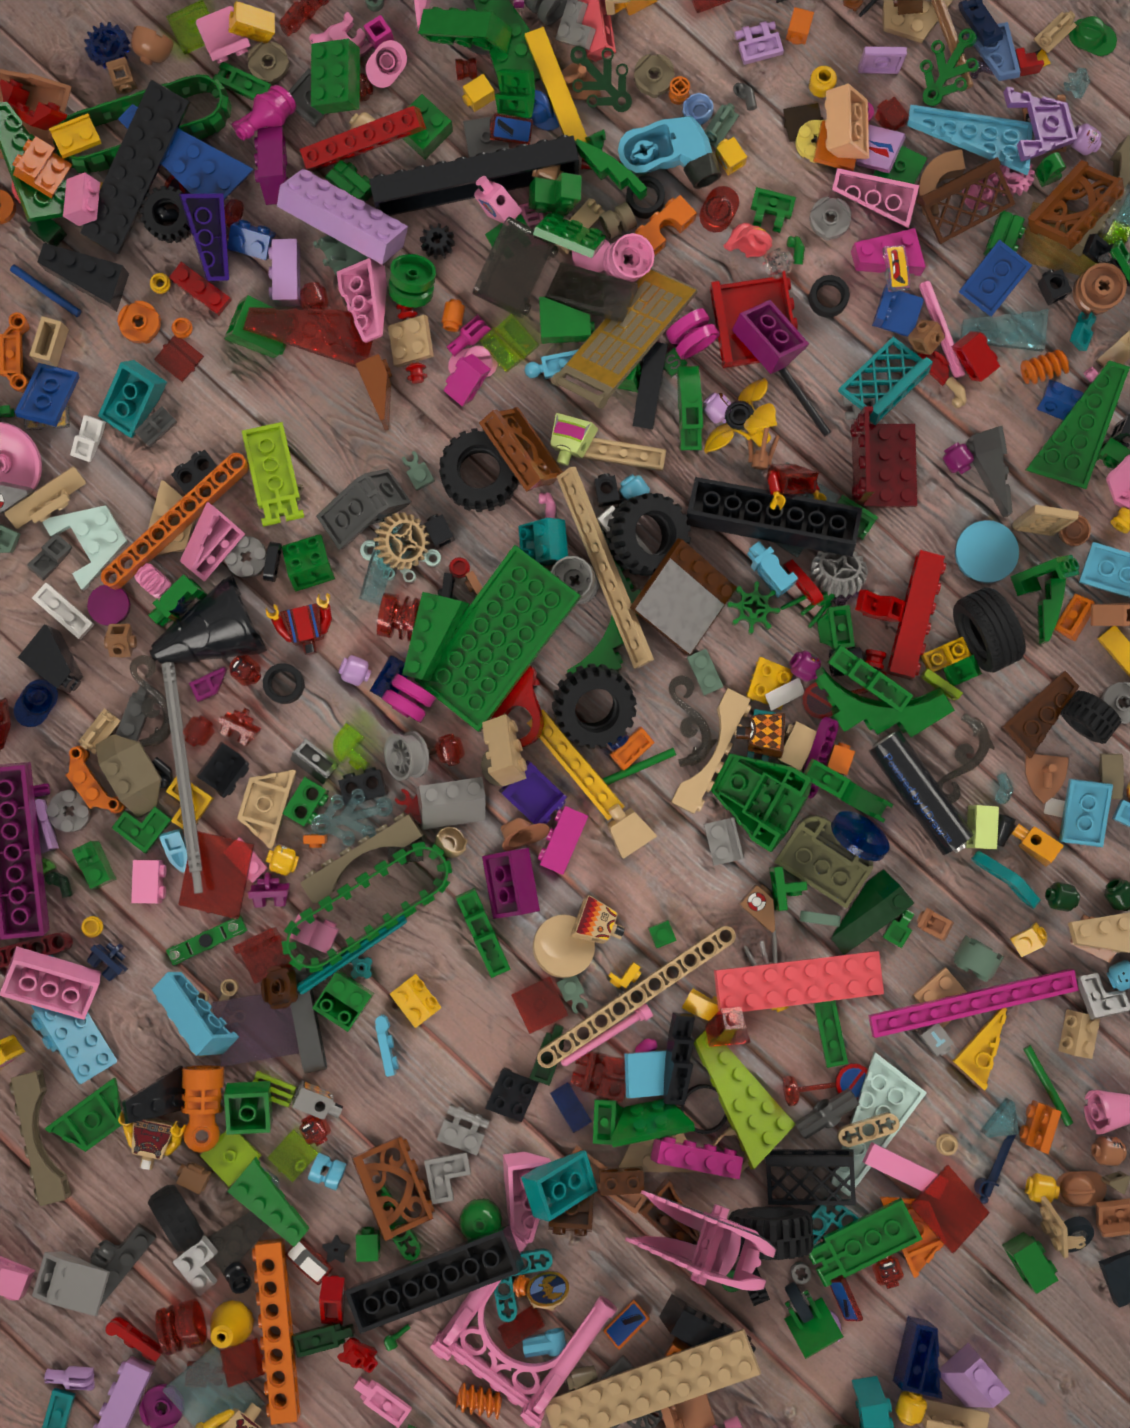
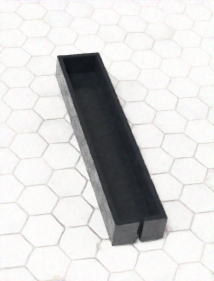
[369,135,579,216]

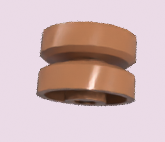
[1072,263,1127,315]

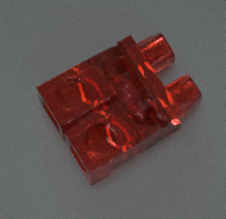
[571,1050,626,1103]

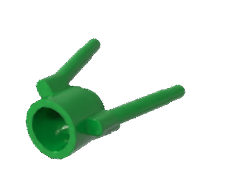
[780,589,835,628]

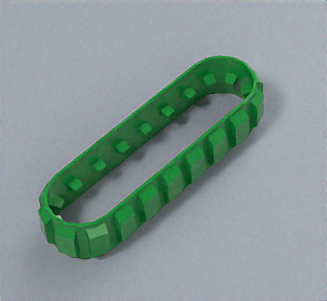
[53,74,232,174]
[281,842,452,973]

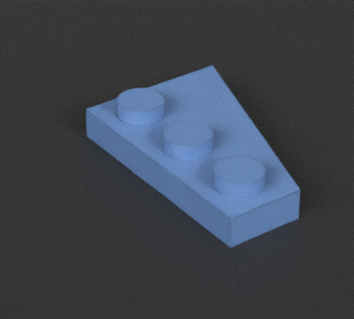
[966,22,1020,81]

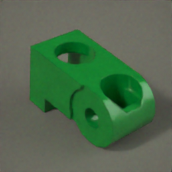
[1035,152,1066,187]

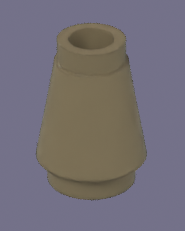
[565,1365,598,1390]

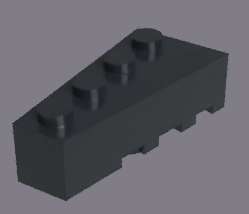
[37,243,129,312]
[659,1294,756,1353]

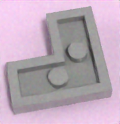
[555,0,596,50]
[1076,973,1130,1020]
[424,1152,471,1205]
[172,1235,218,1296]

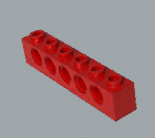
[300,106,426,172]

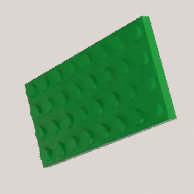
[415,545,582,732]

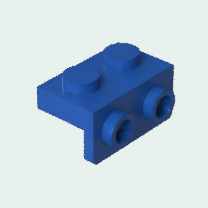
[227,220,276,260]
[1037,379,1083,420]

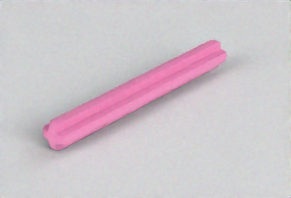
[919,281,965,378]

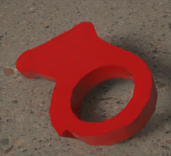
[491,666,544,747]

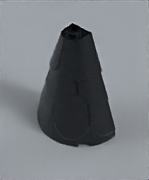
[149,575,267,664]

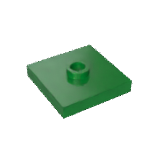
[873,146,927,184]

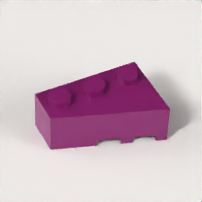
[254,126,289,205]

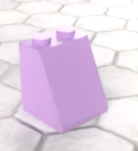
[936,1343,1010,1408]

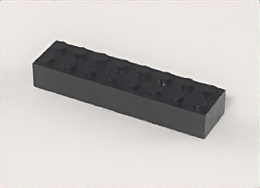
[686,477,863,557]
[345,1225,525,1334]

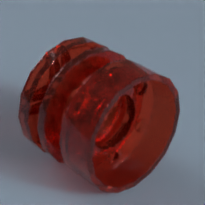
[377,592,421,641]
[155,1298,207,1356]

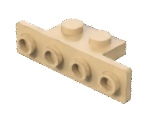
[4,466,86,529]
[922,1398,990,1428]

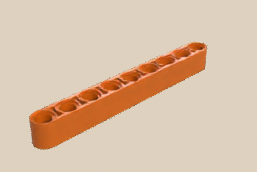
[101,453,249,590]

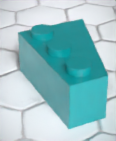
[852,1376,894,1428]

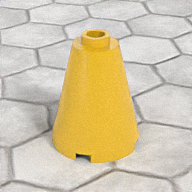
[210,1300,254,1348]

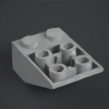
[32,1251,110,1316]

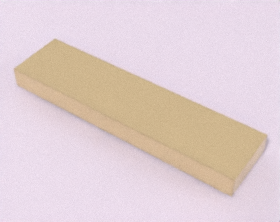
[583,438,666,471]

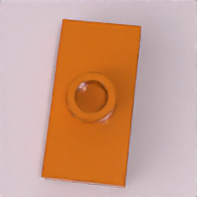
[609,727,655,770]

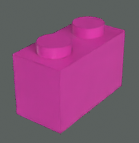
[443,354,491,406]

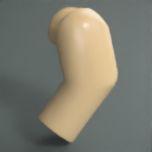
[945,377,967,408]

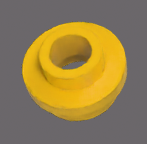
[150,273,171,294]

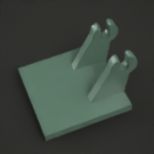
[313,235,369,277]

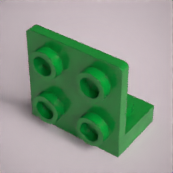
[282,534,335,592]

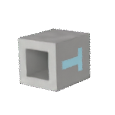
[917,1023,954,1056]

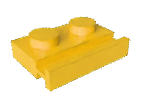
[49,113,102,159]

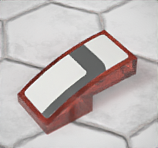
[285,1238,334,1285]

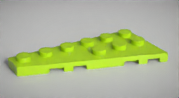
[694,1026,795,1170]

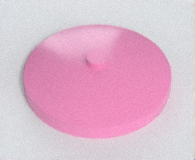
[0,422,42,490]

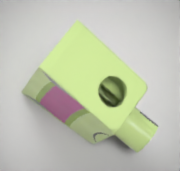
[550,413,598,466]

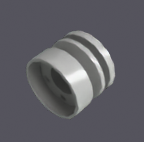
[551,556,600,604]

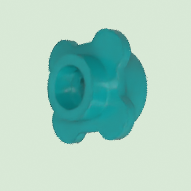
[351,957,372,979]

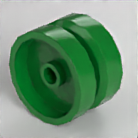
[388,254,436,308]

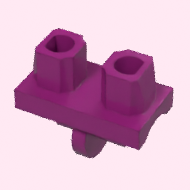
[248,872,290,908]

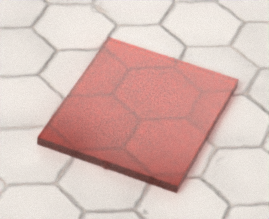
[178,831,254,919]

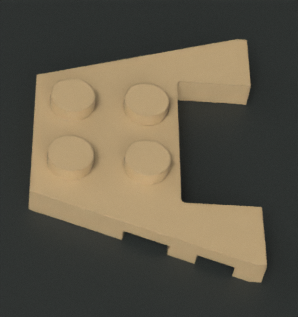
[883,0,953,43]

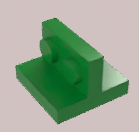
[769,867,807,911]

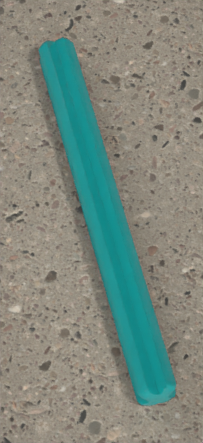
[297,915,407,995]

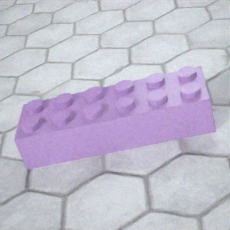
[277,169,408,264]

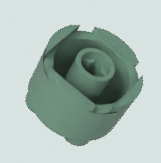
[953,935,1004,982]

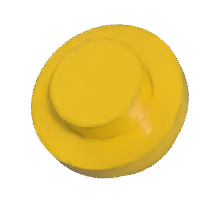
[81,916,103,938]

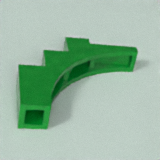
[567,558,641,674]
[815,667,955,737]

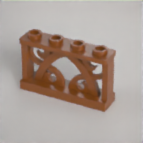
[1028,160,1124,250]
[479,407,563,492]
[351,1136,435,1241]

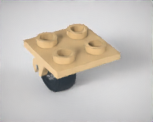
[1040,1196,1094,1259]

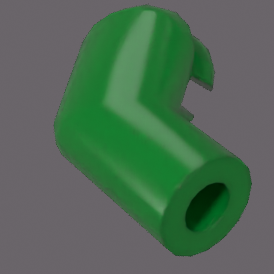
[787,235,805,265]

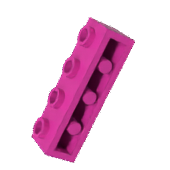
[650,1137,744,1179]

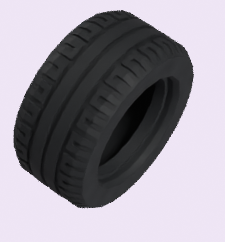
[953,587,1026,673]

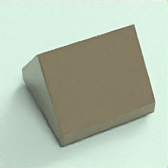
[1101,1171,1130,1195]

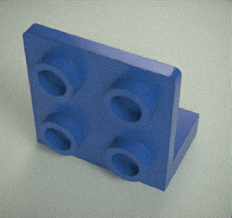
[872,279,924,337]

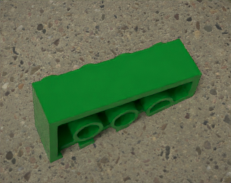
[402,592,469,681]

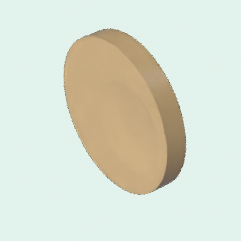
[533,915,595,978]

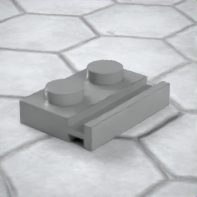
[703,817,744,866]

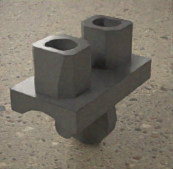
[134,406,177,447]

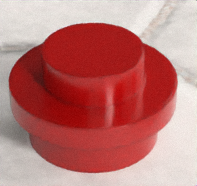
[449,557,470,579]

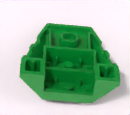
[711,753,813,852]

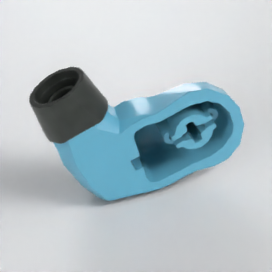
[618,116,721,189]

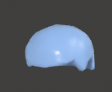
[682,93,714,125]

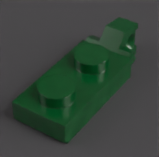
[529,1023,565,1086]
[292,1323,355,1358]

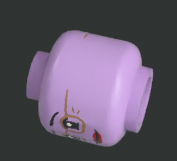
[1070,123,1102,156]

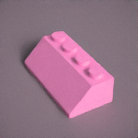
[0,946,101,1020]

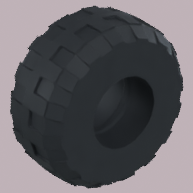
[148,1185,204,1252]

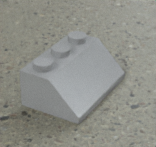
[416,777,486,830]

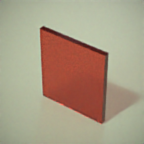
[910,1165,990,1254]

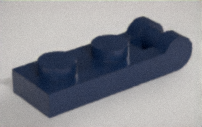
[958,0,1003,47]

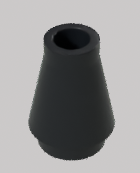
[997,814,1016,847]

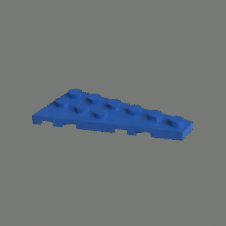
[118,104,254,200]

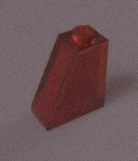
[705,1007,751,1047]

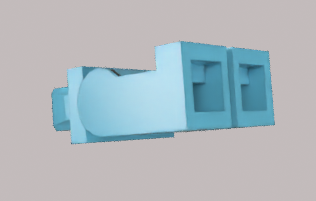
[747,541,798,599]

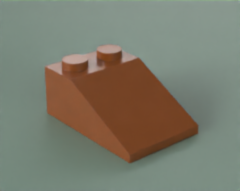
[356,354,392,431]

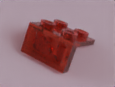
[233,927,292,984]

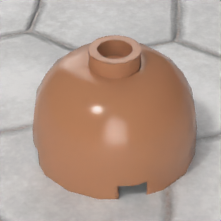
[131,26,174,65]

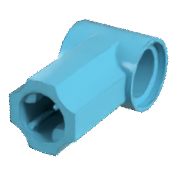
[522,1328,566,1358]

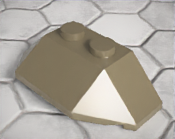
[96,734,162,818]

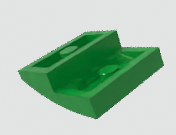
[495,69,535,118]

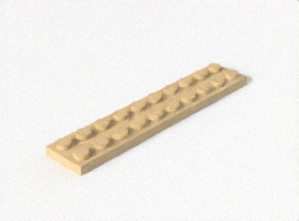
[545,1329,761,1428]

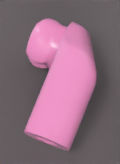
[539,492,556,518]

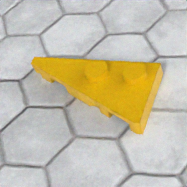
[952,1008,1007,1091]

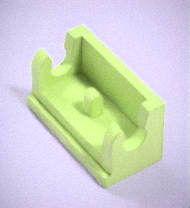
[966,805,999,849]

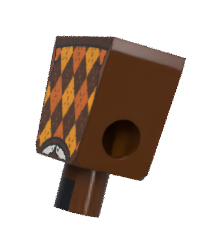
[736,713,786,759]

